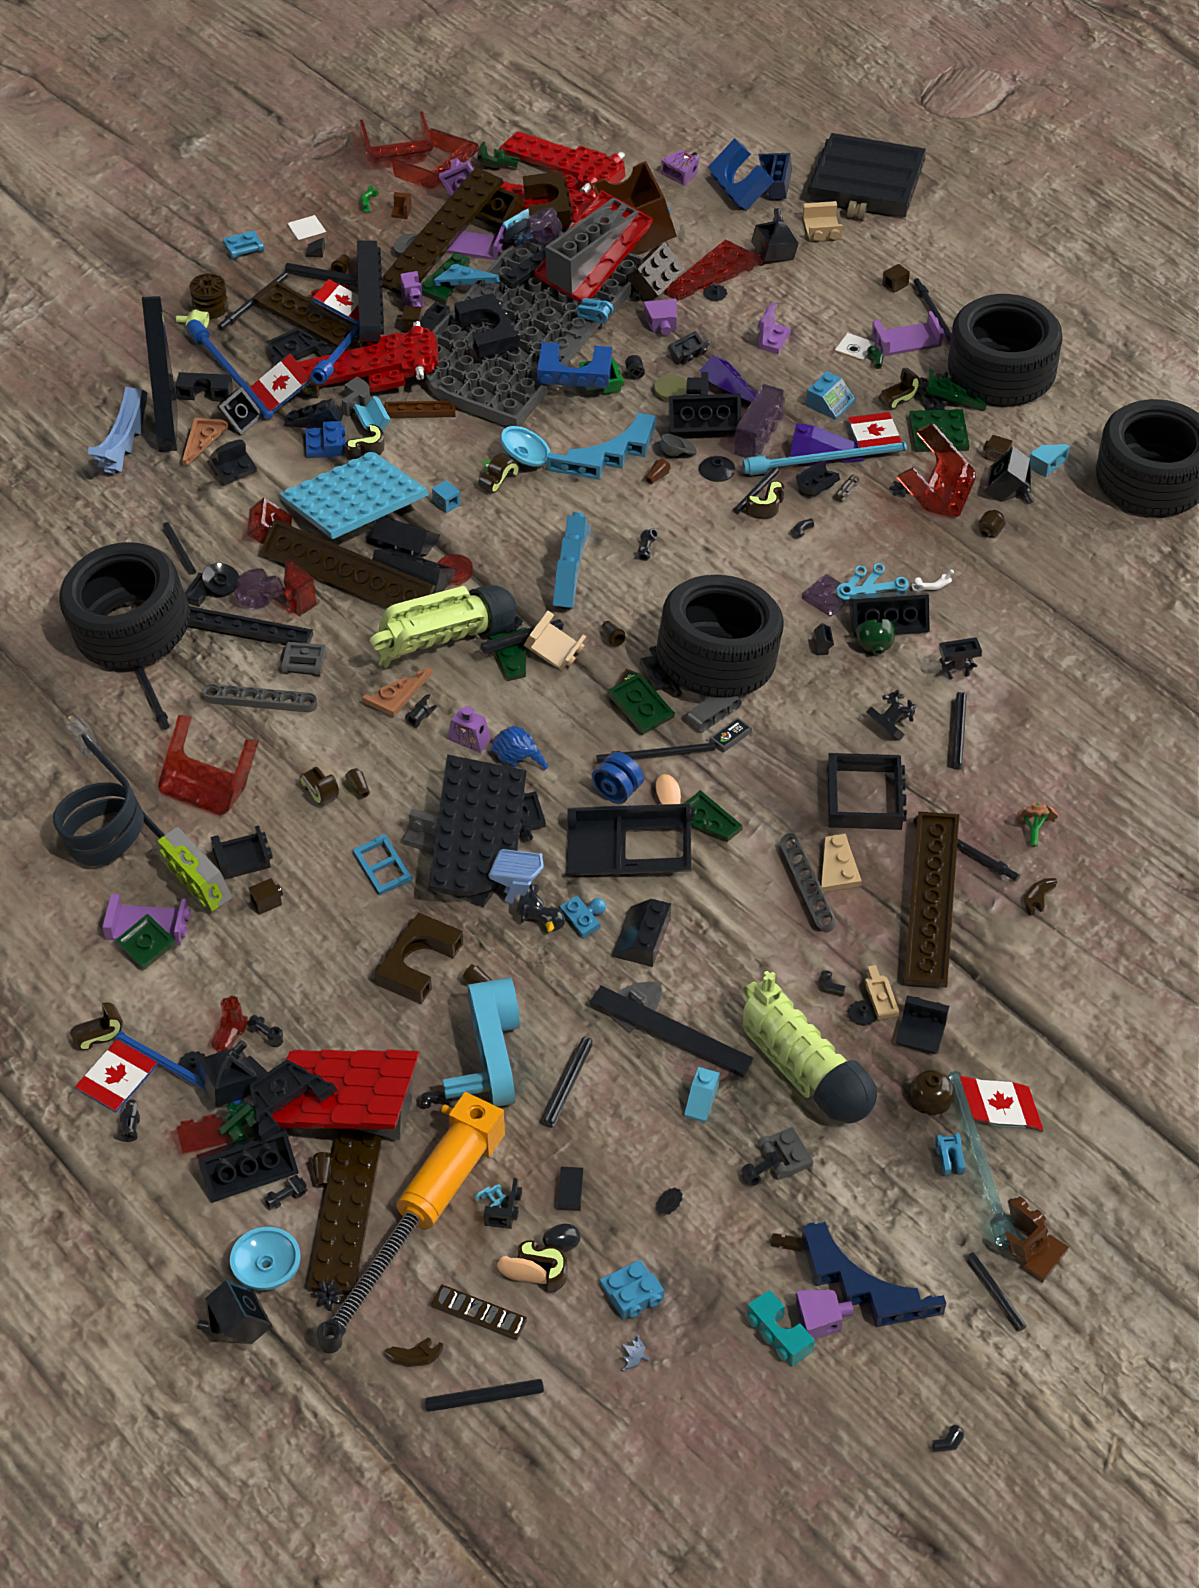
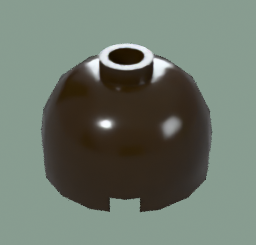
[909,1070,954,1116]

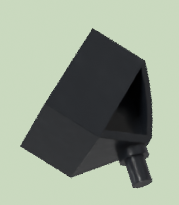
[751,208,799,261]
[985,447,1034,504]
[198,1040,257,1107]
[197,1280,272,1344]

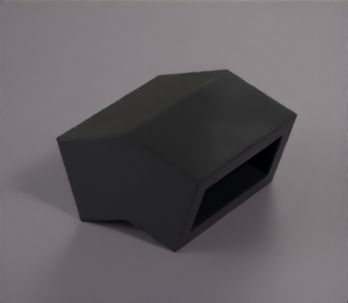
[813,623,834,655]

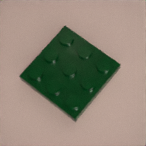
[909,409,970,452]

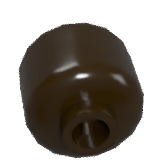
[978,510,1006,538]

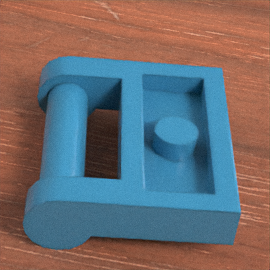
[223,230,264,259]

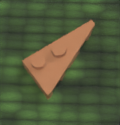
[182,418,229,466]
[362,667,432,717]

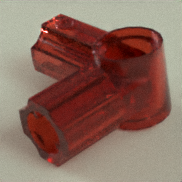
[211,996,248,1052]

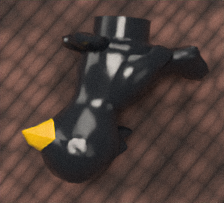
[517,884,565,932]

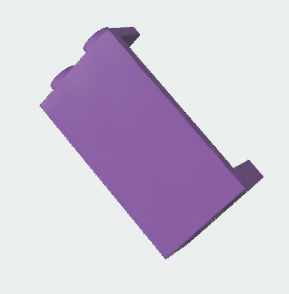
[445,226,507,260]
[871,311,945,356]
[103,894,191,945]

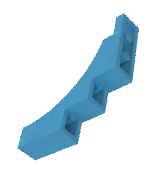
[547,413,656,480]

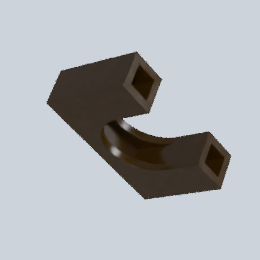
[522,171,573,230]
[375,912,463,1004]

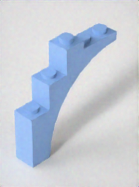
[87,387,148,474]

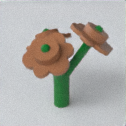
[1015,803,1059,847]

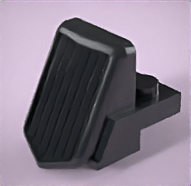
[207,439,257,485]

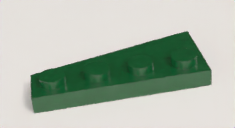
[421,252,470,305]

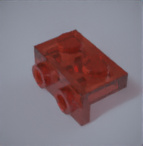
[177,1114,227,1154]

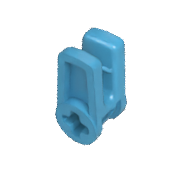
[577,298,614,324]
[935,1133,965,1176]

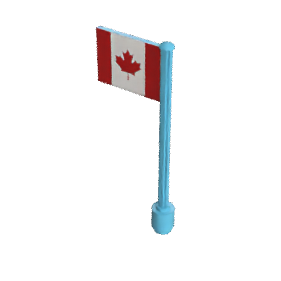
[743,412,907,476]

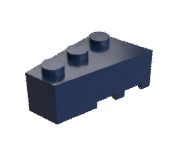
[758,153,792,200]

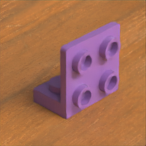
[757,302,791,354]

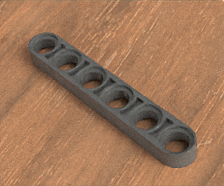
[203,684,317,712]
[780,833,837,932]

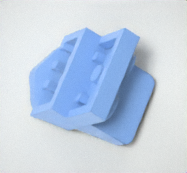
[488,849,544,904]

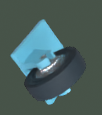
[502,209,546,246]

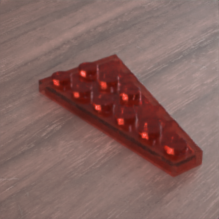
[664,239,766,301]

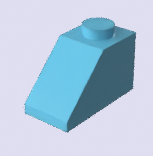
[1029,444,1070,477]
[684,1067,720,1123]

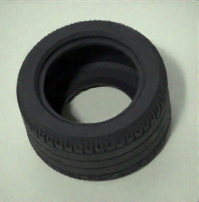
[948,294,1063,406]
[1096,399,1199,517]
[59,542,190,669]
[656,574,784,697]

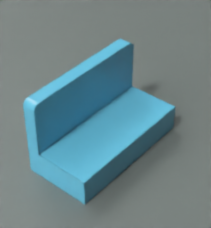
[353,396,391,431]

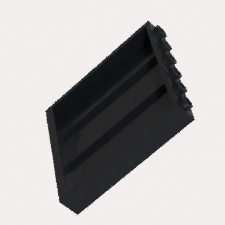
[807,133,926,217]

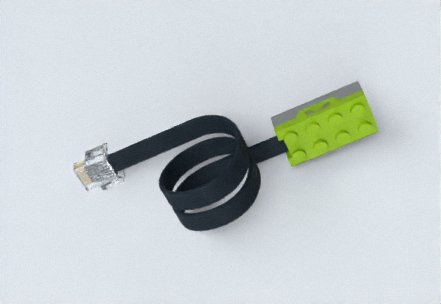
[53,715,233,912]

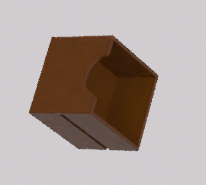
[592,161,677,254]

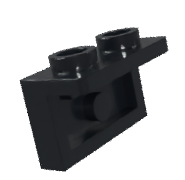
[667,331,710,365]
[796,461,841,496]

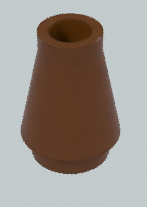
[645,458,671,484]

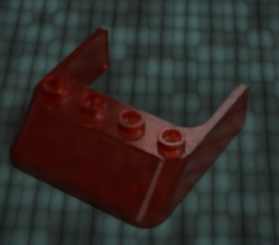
[359,111,433,163]
[392,128,479,189]
[897,423,976,518]
[158,715,259,815]

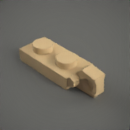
[865,965,899,1020]

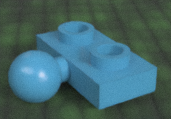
[560,896,606,939]

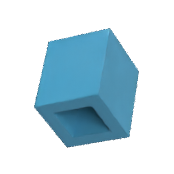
[432,480,461,513]

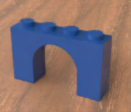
[708,138,774,210]
[537,342,612,388]

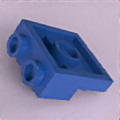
[306,421,346,458]

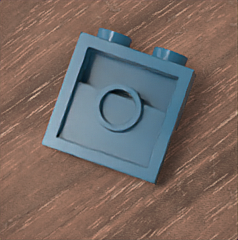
[600,1259,664,1320]

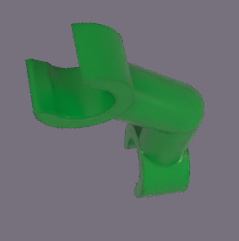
[360,185,379,212]

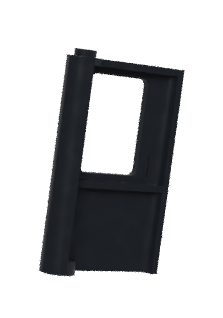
[566,803,695,876]

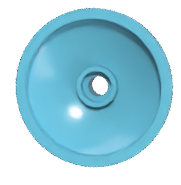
[500,426,550,467]
[230,1227,301,1290]

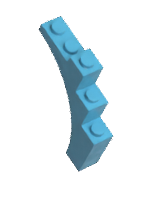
[553,512,591,608]

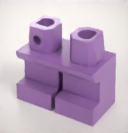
[400,271,423,309]

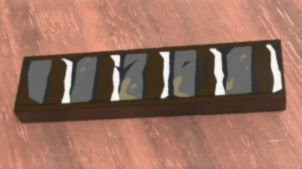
[431,1284,527,1340]

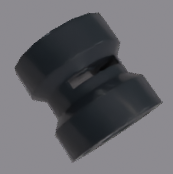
[625,355,645,380]

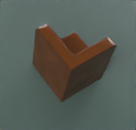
[391,192,412,219]

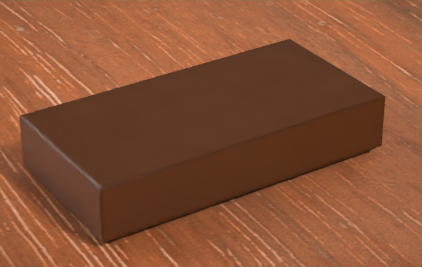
[1023,1234,1069,1282]

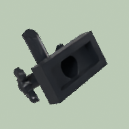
[939,637,982,679]
[866,690,917,740]

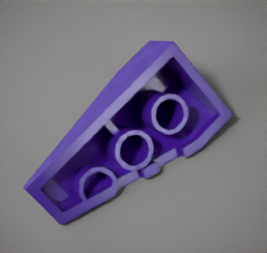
[699,355,765,407]
[790,423,865,466]

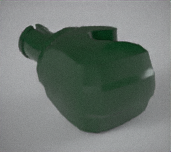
[477,141,519,169]

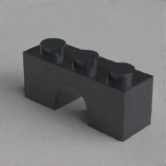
[175,372,233,402]

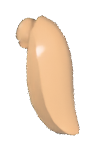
[656,774,681,804]
[497,1256,549,1284]

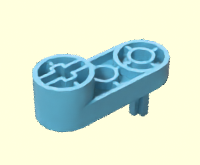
[443,977,520,1107]

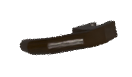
[1024,878,1058,916]
[384,1337,444,1367]

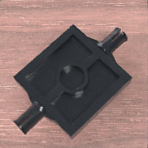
[640,646,682,697]
[520,791,546,841]

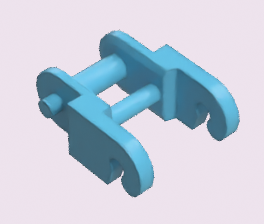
[474,1185,509,1207]

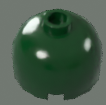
[856,619,895,655]

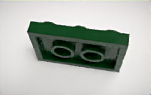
[608,673,675,734]

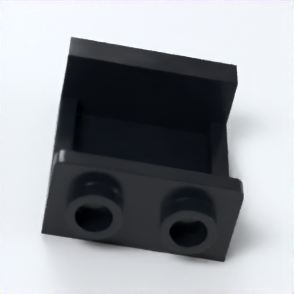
[210,825,273,880]

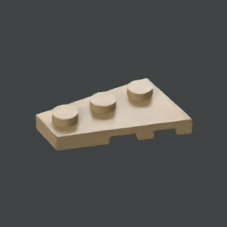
[821,834,862,892]

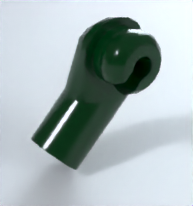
[866,346,884,369]

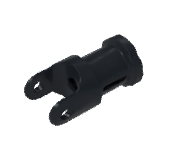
[405,694,437,728]
[117,1099,140,1142]

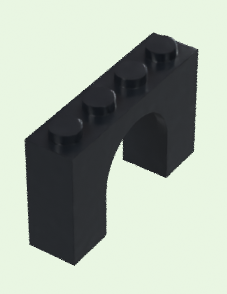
[454,293,520,359]

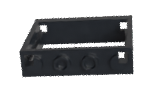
[827,753,907,830]

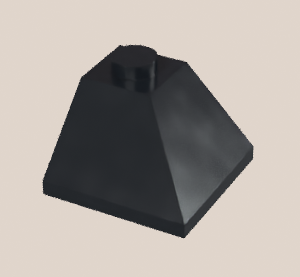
[217,387,264,436]

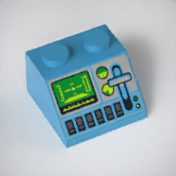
[806,371,855,420]

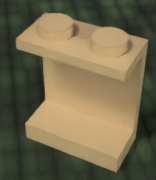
[802,201,843,242]
[524,611,586,671]

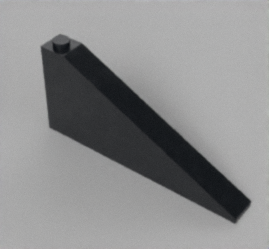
[142,296,178,452]

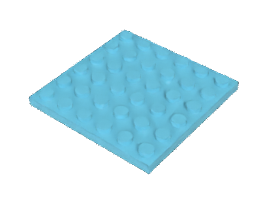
[279,452,428,539]

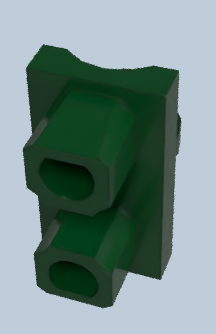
[219,1102,259,1142]

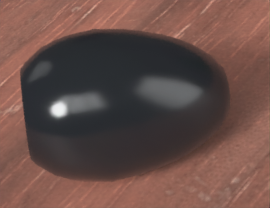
[542,1223,580,1251]

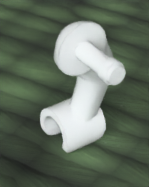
[911,570,954,591]

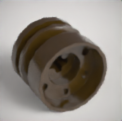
[189,273,229,319]

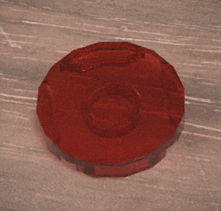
[437,554,473,585]

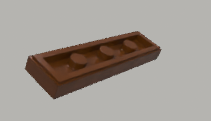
[384,401,456,418]

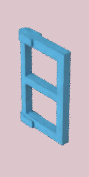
[353,834,413,895]

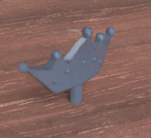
[622,1335,650,1372]

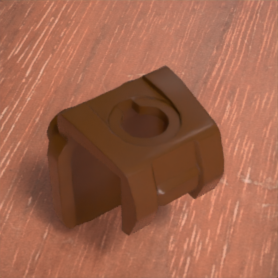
[1005,1196,1049,1263]

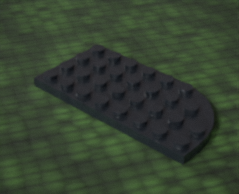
[428,754,527,896]

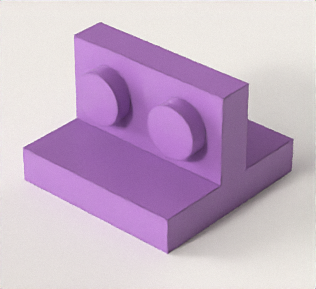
[439,158,473,196]

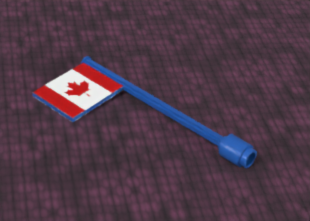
[311,279,359,384]
[186,319,312,420]
[75,1031,259,1129]

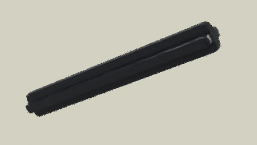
[284,263,358,286]
[480,619,564,654]
[951,692,967,770]
[543,1036,593,1128]
[425,1379,544,1412]

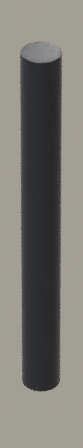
[733,467,779,514]
[163,522,196,575]
[967,1252,1027,1331]

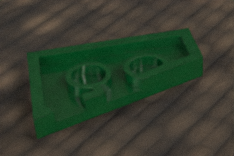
[490,627,526,682]
[684,790,743,842]

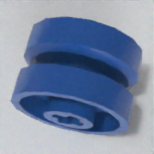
[592,752,644,804]

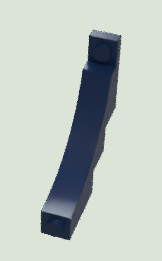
[801,1222,947,1327]

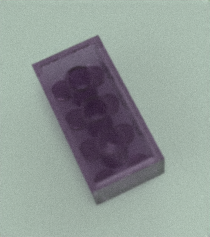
[735,384,785,458]

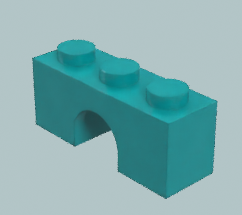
[747,1290,815,1367]

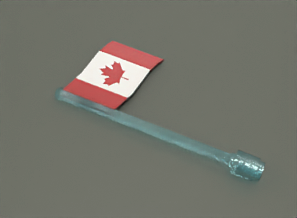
[948,1071,1044,1249]

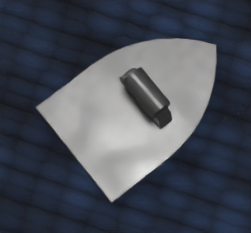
[605,982,662,1033]

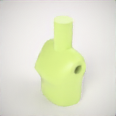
[176,309,209,328]

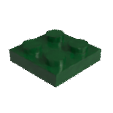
[115,914,176,970]

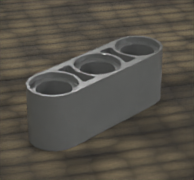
[686,696,742,732]

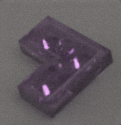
[802,574,843,617]

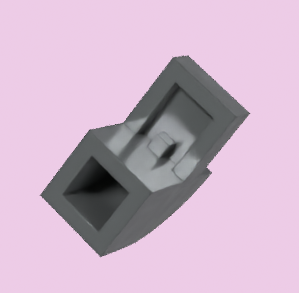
[341,377,370,417]

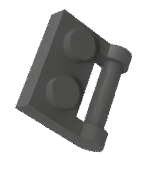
[282,642,326,676]
[757,1127,814,1179]

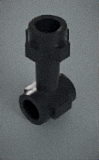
[638,528,658,561]
[247,1015,283,1047]
[741,1150,783,1186]
[264,1175,308,1209]

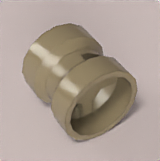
[847,201,867,220]

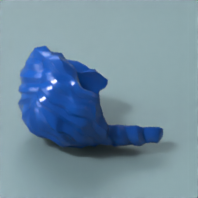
[492,726,548,770]

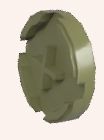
[654,375,688,402]

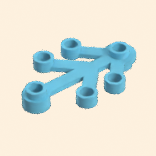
[836,563,909,601]

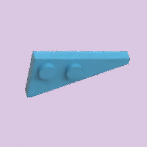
[434,264,499,286]

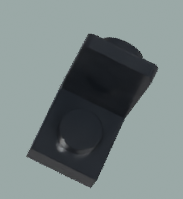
[484,1178,522,1229]

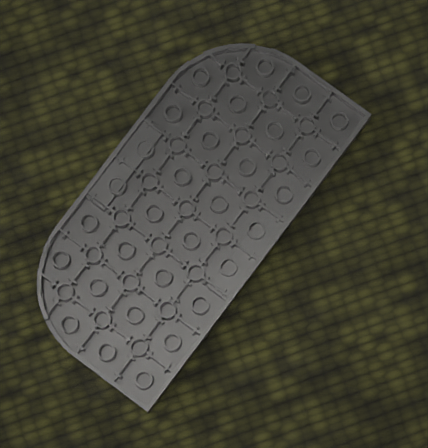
[423,234,643,427]

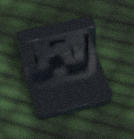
[896,995,950,1054]

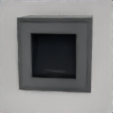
[306,238,325,257]

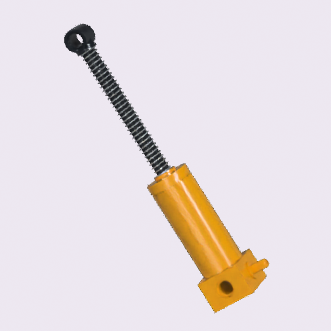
[317,1092,505,1353]

